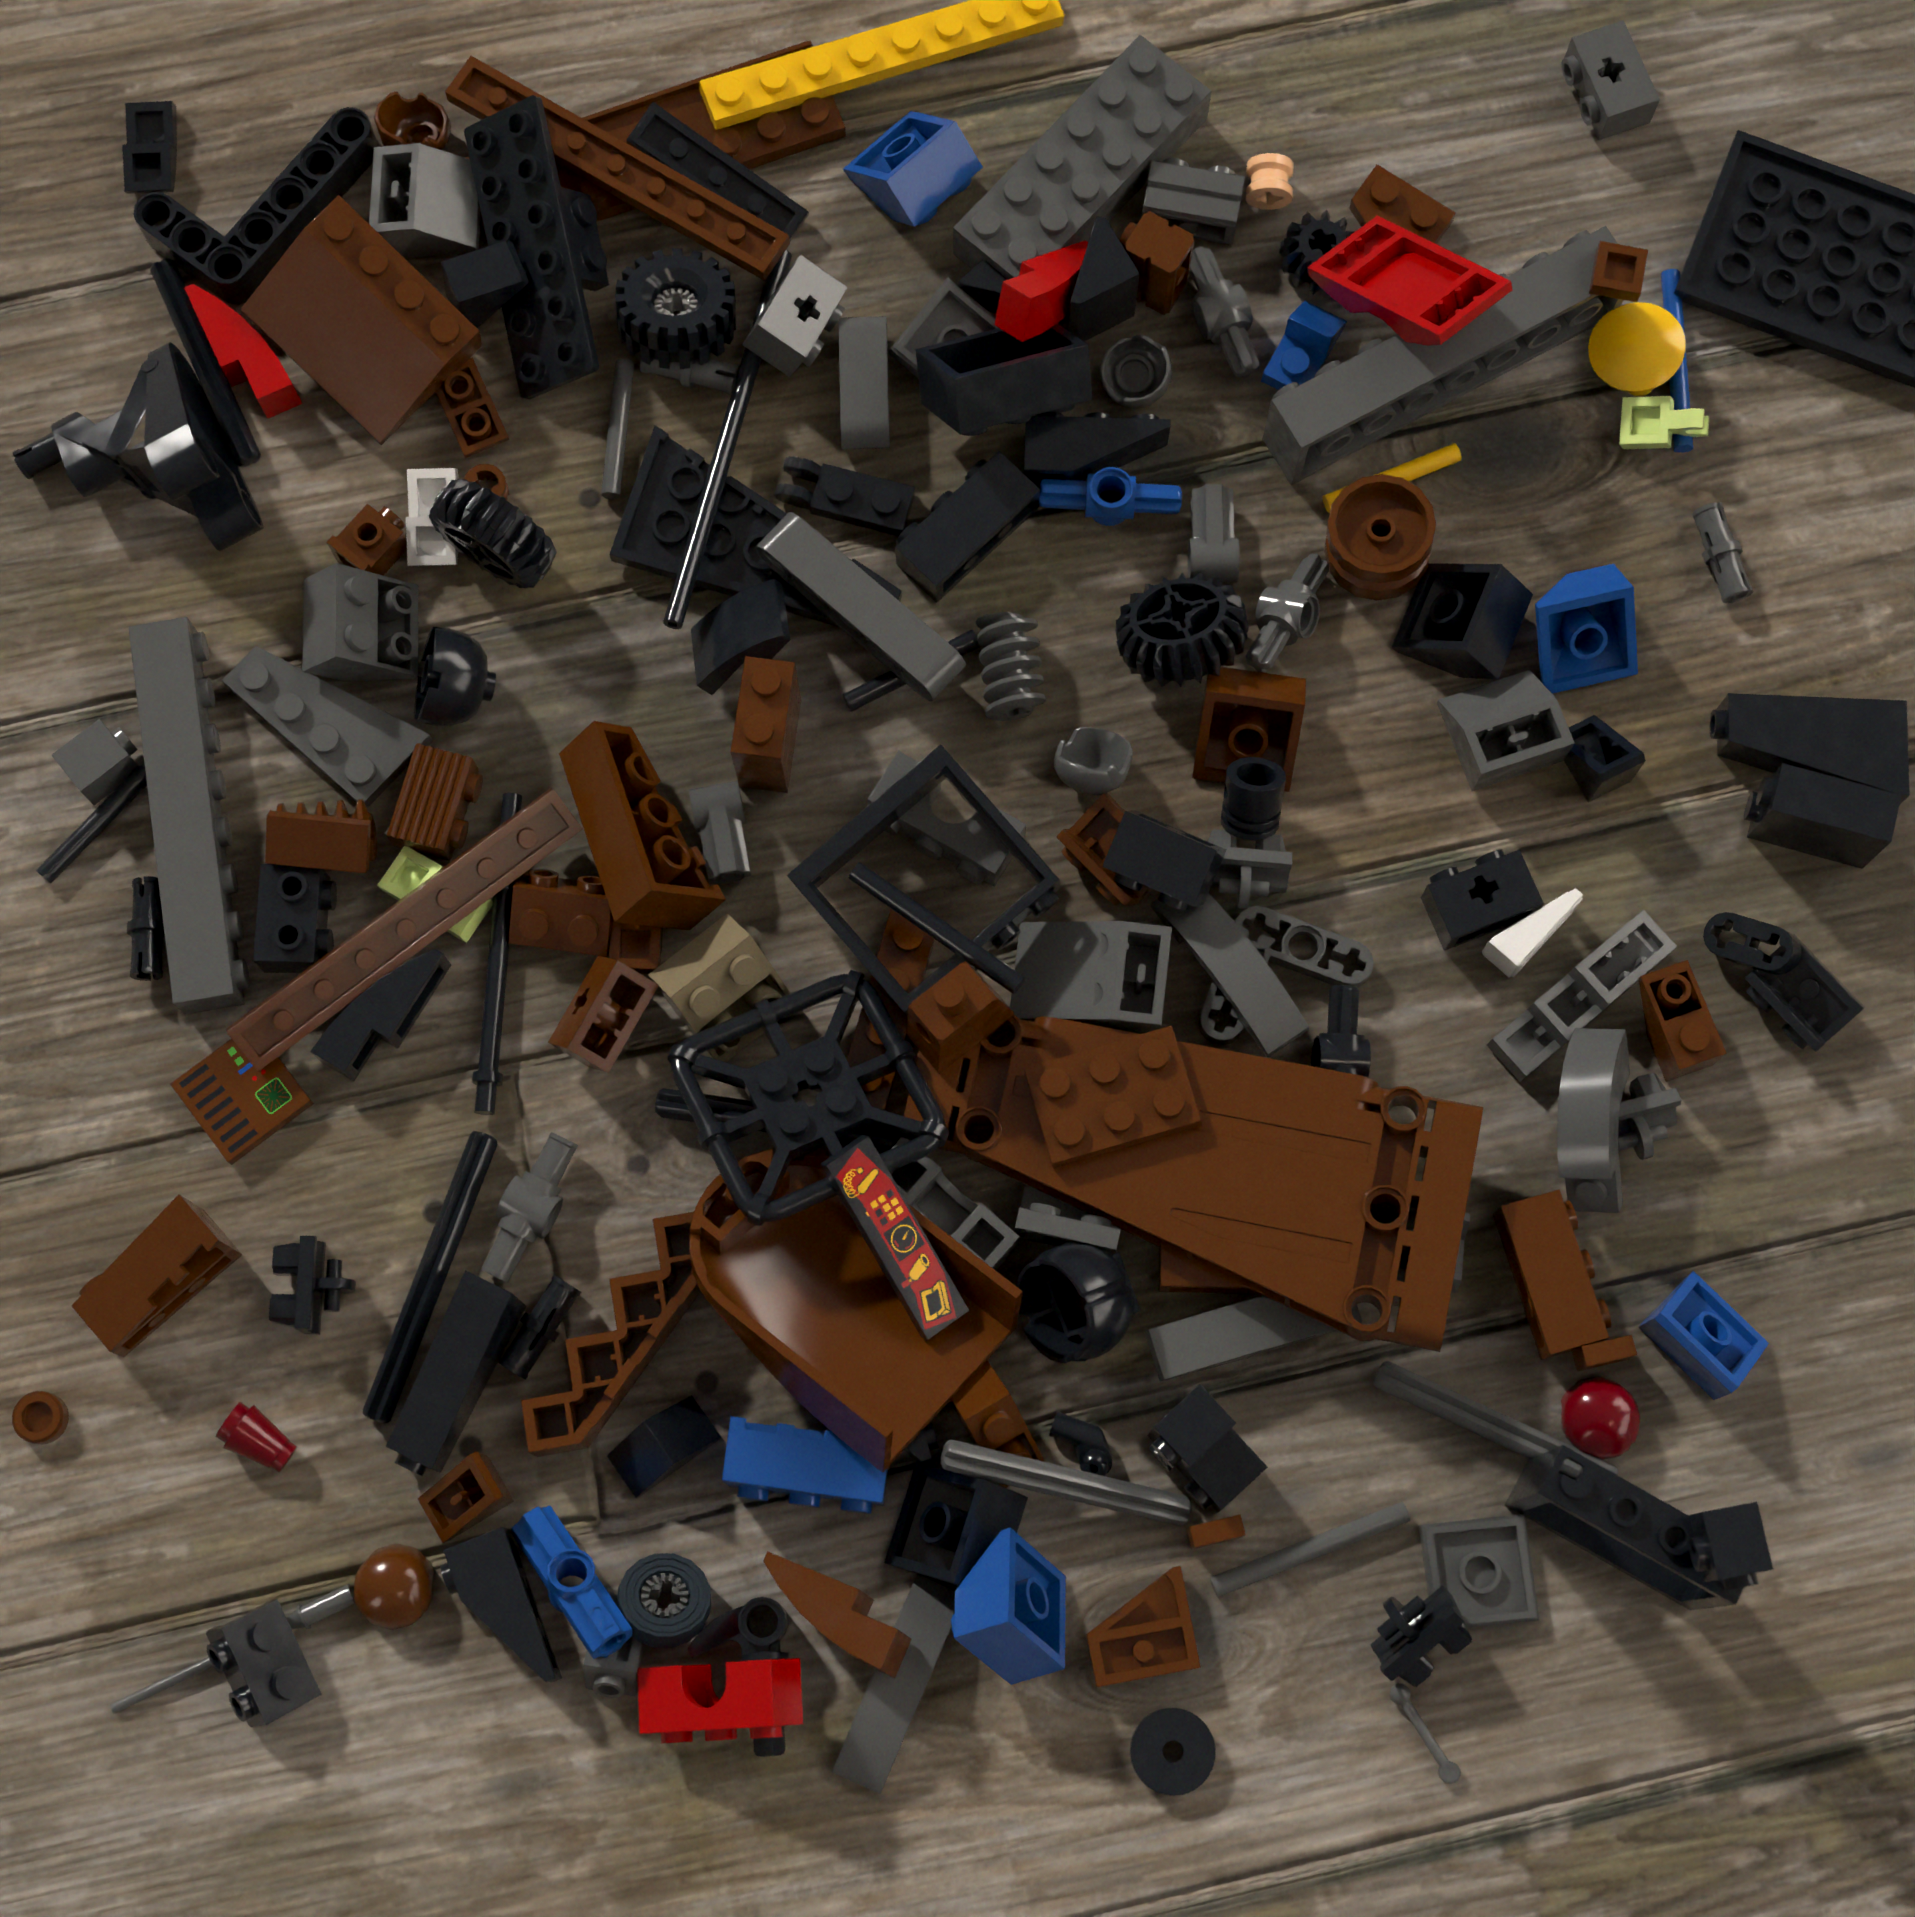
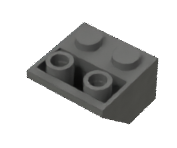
[369,143,481,259]
[302,563,418,682]
[1437,670,1575,791]

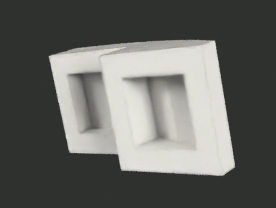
[406,468,458,566]

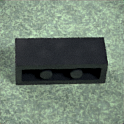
[895,451,1040,603]

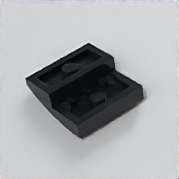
[691,579,790,695]

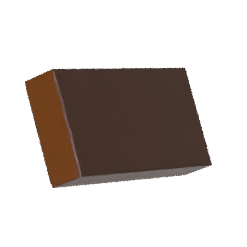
[265,810,371,873]

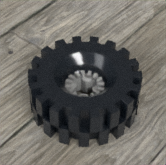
[615,248,736,369]

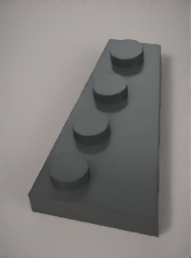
[222,646,433,808]

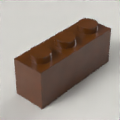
[1493,1189,1612,1360]

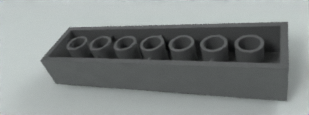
[1262,226,1623,486]

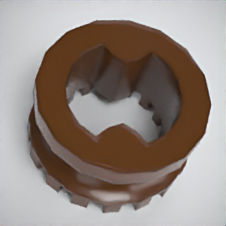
[464,464,509,501]

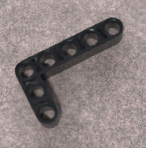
[133,107,379,305]

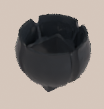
[1016,1243,1141,1363]

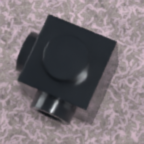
[1689,1502,1774,1590]

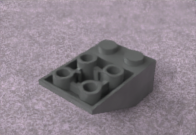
[1010,921,1172,1034]

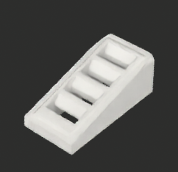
[1482,888,1583,978]

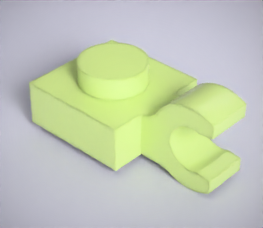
[1619,396,1709,449]

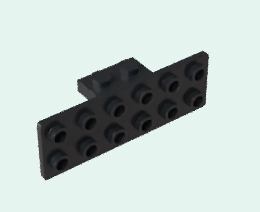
[464,95,610,399]

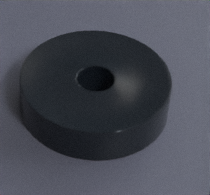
[1130,1708,1216,1796]

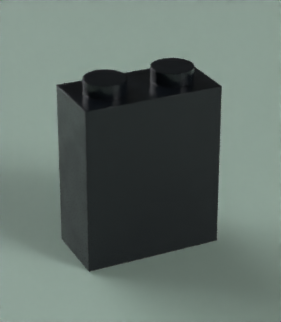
[1744,763,1902,869]

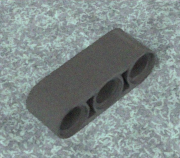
[838,316,890,450]

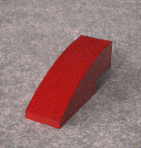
[994,240,1089,342]
[184,284,303,419]

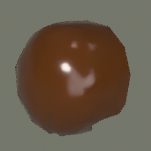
[374,91,451,150]
[354,1543,434,1630]

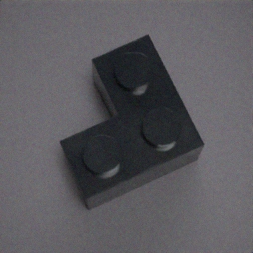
[1147,1384,1268,1513]

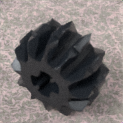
[1279,210,1355,295]

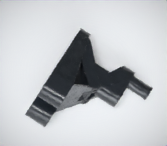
[12,342,264,551]

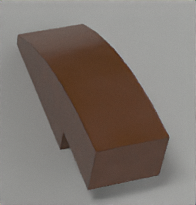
[763,1551,912,1679]

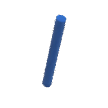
[1661,269,1693,453]

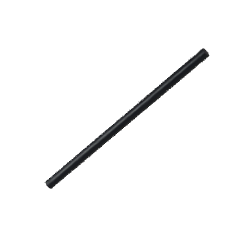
[663,250,792,629]

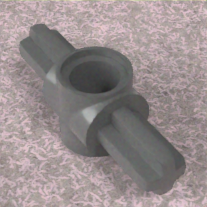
[1190,246,1260,378]
[1246,553,1329,673]

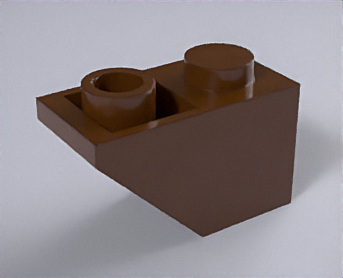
[1639,960,1727,1082]
[950,1360,1045,1488]

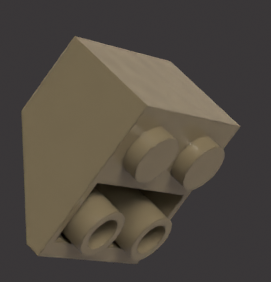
[649,914,791,1062]

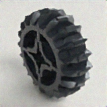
[429,479,557,588]
[1115,572,1249,687]

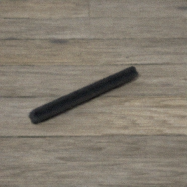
[362,1131,498,1423]

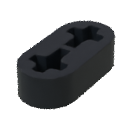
[1703,912,1801,975]

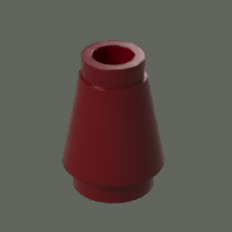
[215,1402,297,1473]

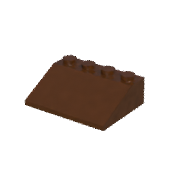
[241,195,482,445]

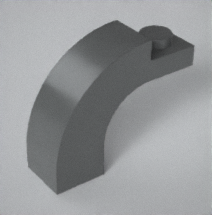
[1557,1028,1630,1213]

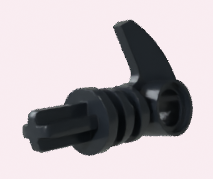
[687,1597,789,1757]

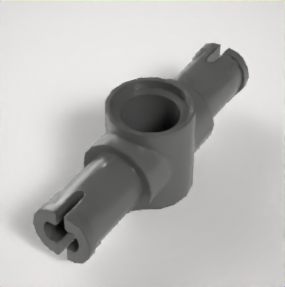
[481,1132,578,1282]

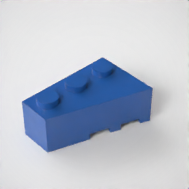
[722,1416,888,1514]

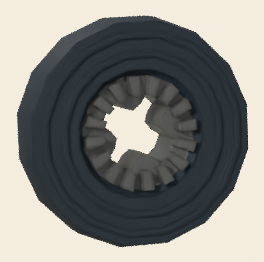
[617,1553,711,1648]

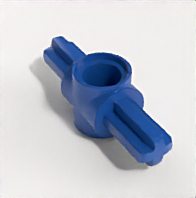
[1039,467,1182,526]

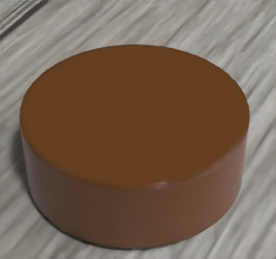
[12,1391,69,1445]

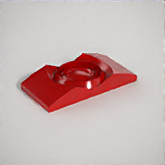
[1307,215,1513,346]

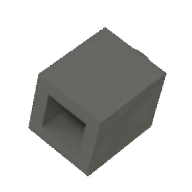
[52,719,138,805]

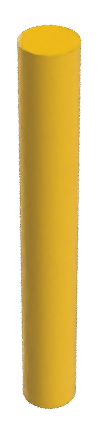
[1322,443,1462,513]

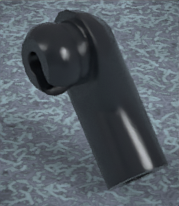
[1049,1411,1112,1476]

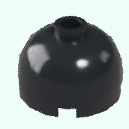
[414,626,496,726]

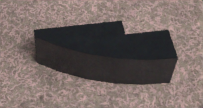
[310,949,451,1081]

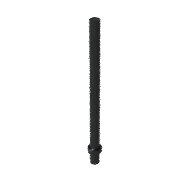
[472,793,522,1115]

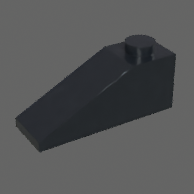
[440,1527,562,1682]

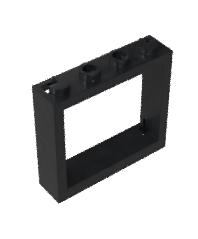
[787,744,1061,1017]
[1505,1445,1744,1610]

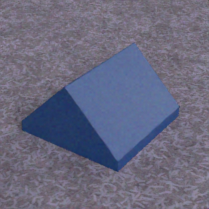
[1639,1271,1769,1400]

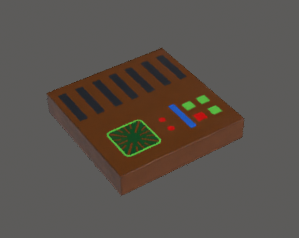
[170,1039,314,1165]

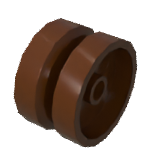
[1324,474,1436,601]

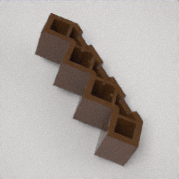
[521,1212,701,1457]

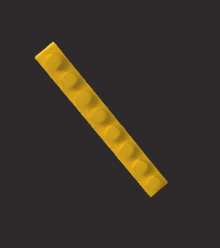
[699,0,1065,130]

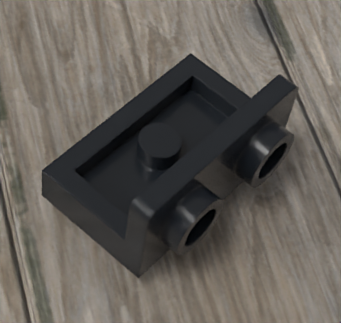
[1745,934,1865,1052]
[206,1599,322,1727]

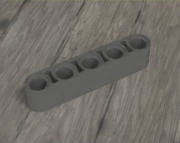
[755,512,966,702]

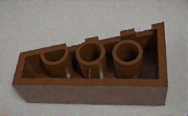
[559,721,726,930]

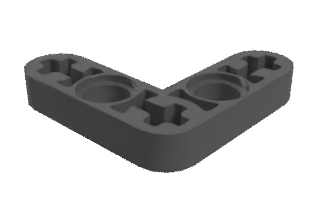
[1199,906,1374,1045]

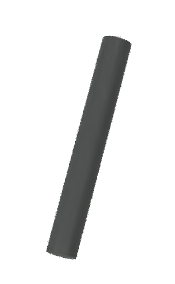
[601,359,634,499]

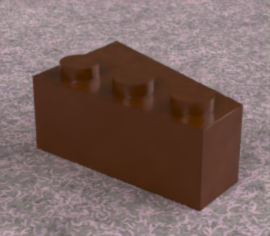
[72,1194,243,1357]

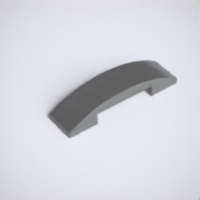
[1151,893,1309,1057]
[832,1574,955,1794]

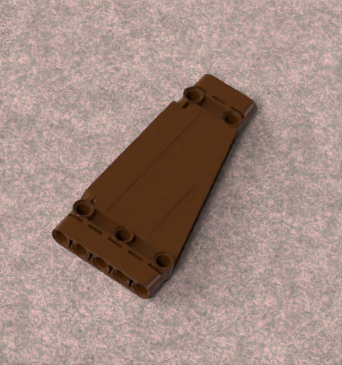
[904,1015,1483,1352]

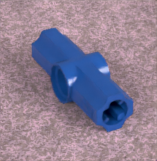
[511,1506,633,1659]

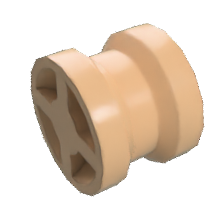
[1246,153,1294,210]

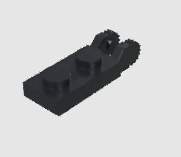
[774,456,916,536]

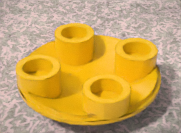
[1588,302,1686,397]

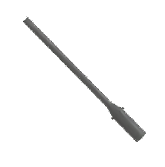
[110,1584,355,1714]

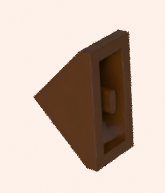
[418,1451,514,1543]

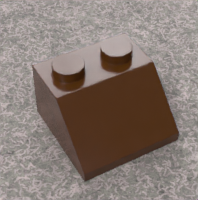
[1192,667,1306,792]

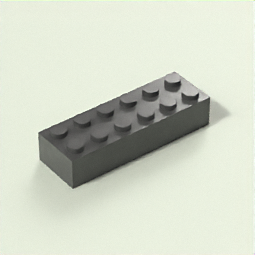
[953,35,1211,280]

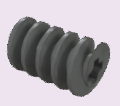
[975,612,1046,721]

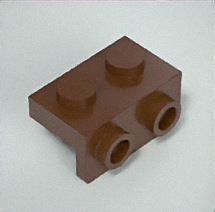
[1056,793,1152,906]
[508,869,613,957]

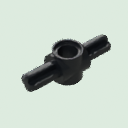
[1311,985,1371,1078]

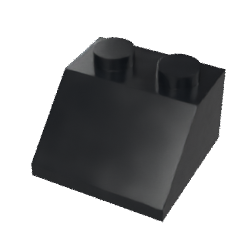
[1391,563,1533,679]
[884,1463,1028,1587]

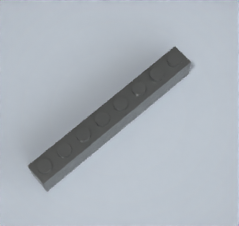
[128,617,250,1015]

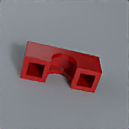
[637,1658,803,1744]

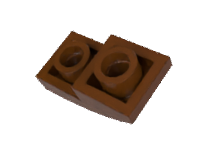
[436,357,509,458]

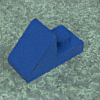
[1261,300,1347,390]

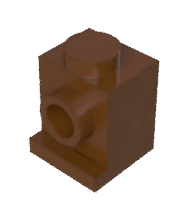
[327,504,407,576]

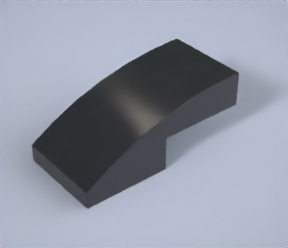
[122,101,177,194]

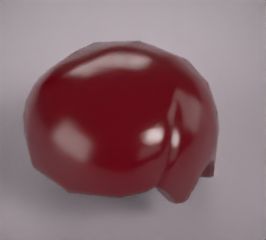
[1561,1376,1640,1460]

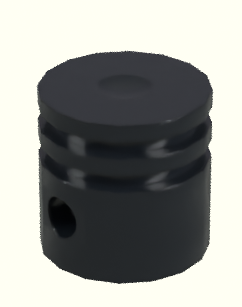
[1221,757,1286,840]

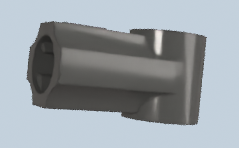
[1188,484,1240,582]
[689,781,751,884]

